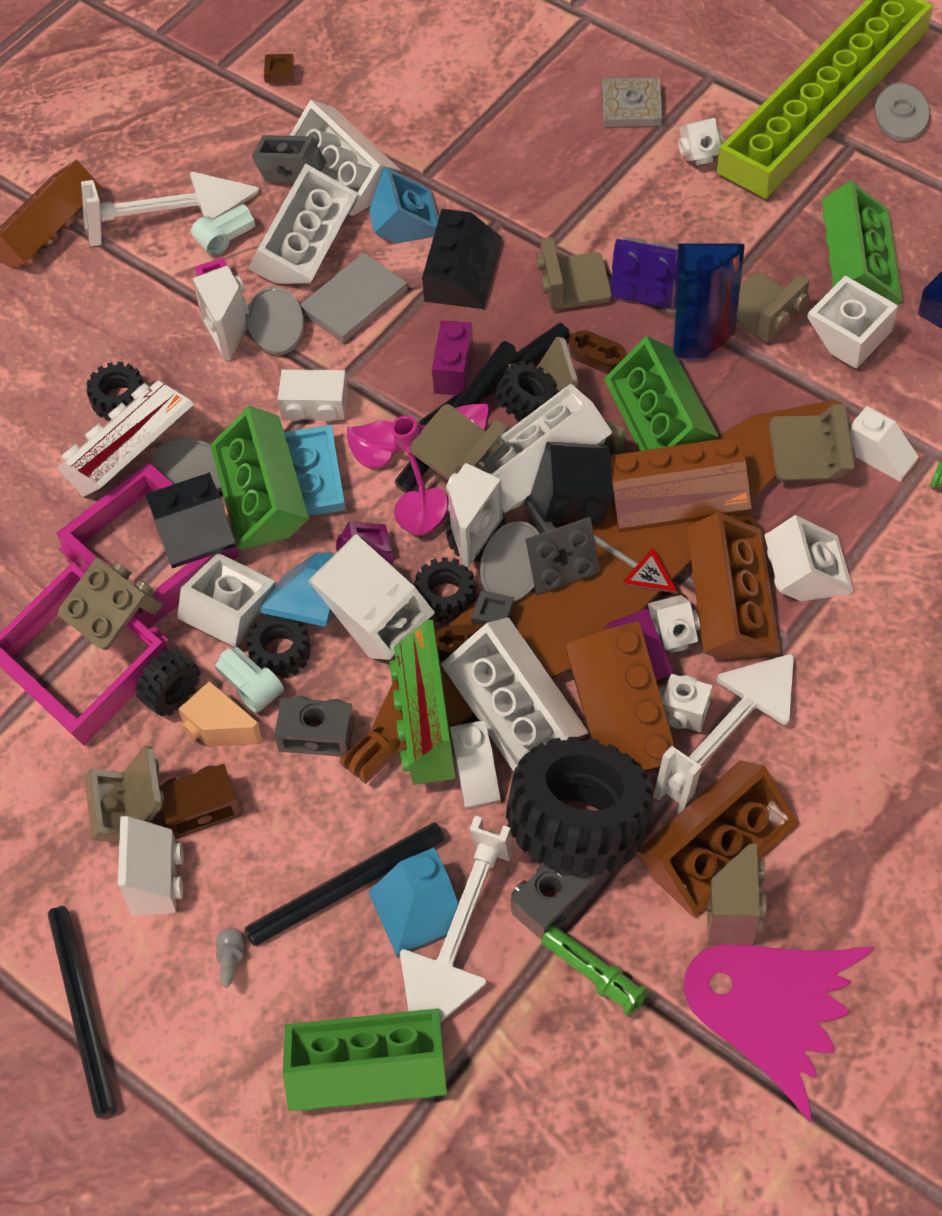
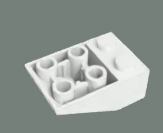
[308,535,435,660]

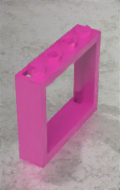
[56,462,239,629]
[0,562,169,746]

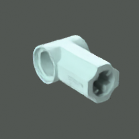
[191,204,255,256]
[215,647,284,714]

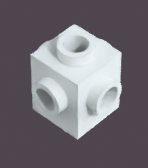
[678,118,724,165]
[648,595,700,652]
[659,674,712,732]

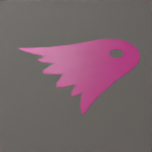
[684,944,874,1121]

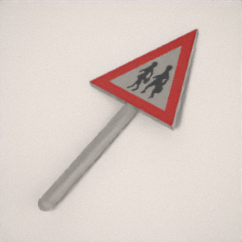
[594,534,678,594]

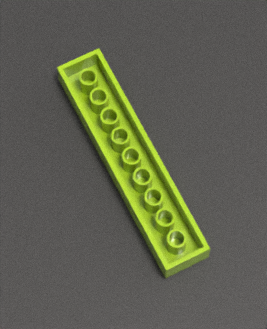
[717,0,933,199]

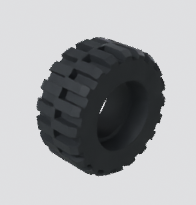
[506,737,654,876]

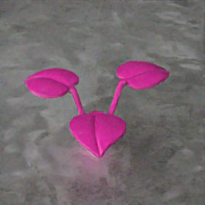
[347,404,489,536]

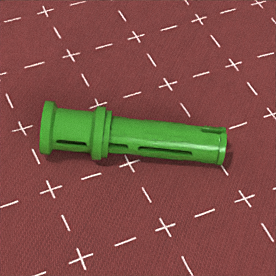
[541,925,649,1017]

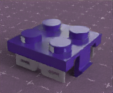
[610,236,682,308]

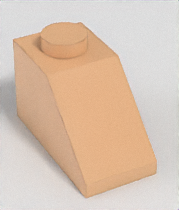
[178,681,263,747]

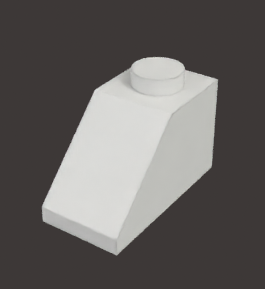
[849,406,919,482]
[449,720,501,810]

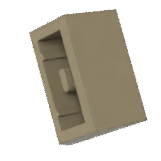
[707,844,766,946]

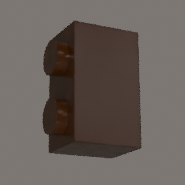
[159,763,242,839]

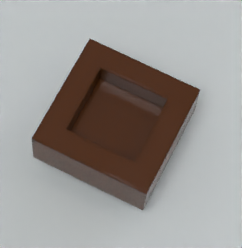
[264,54,295,83]

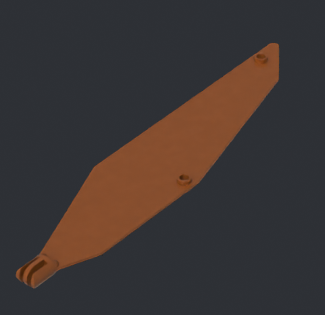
[339,400,842,784]

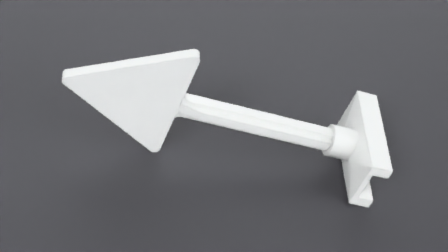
[81,172,259,247]
[653,654,794,814]
[400,816,514,1023]

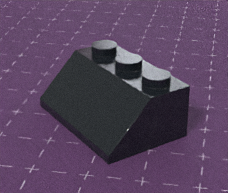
[422,209,502,309]

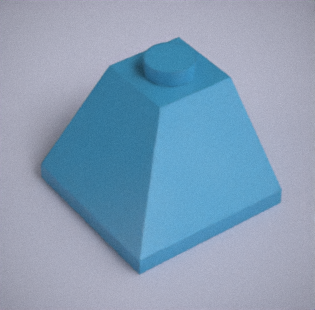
[369,167,439,243]
[261,552,335,627]
[368,847,459,958]

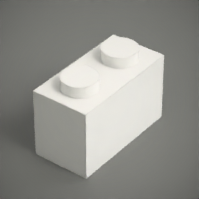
[278,369,348,421]

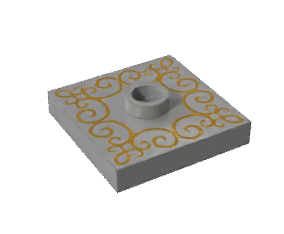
[602,78,662,127]

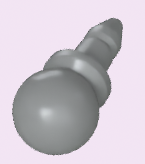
[216,927,246,988]

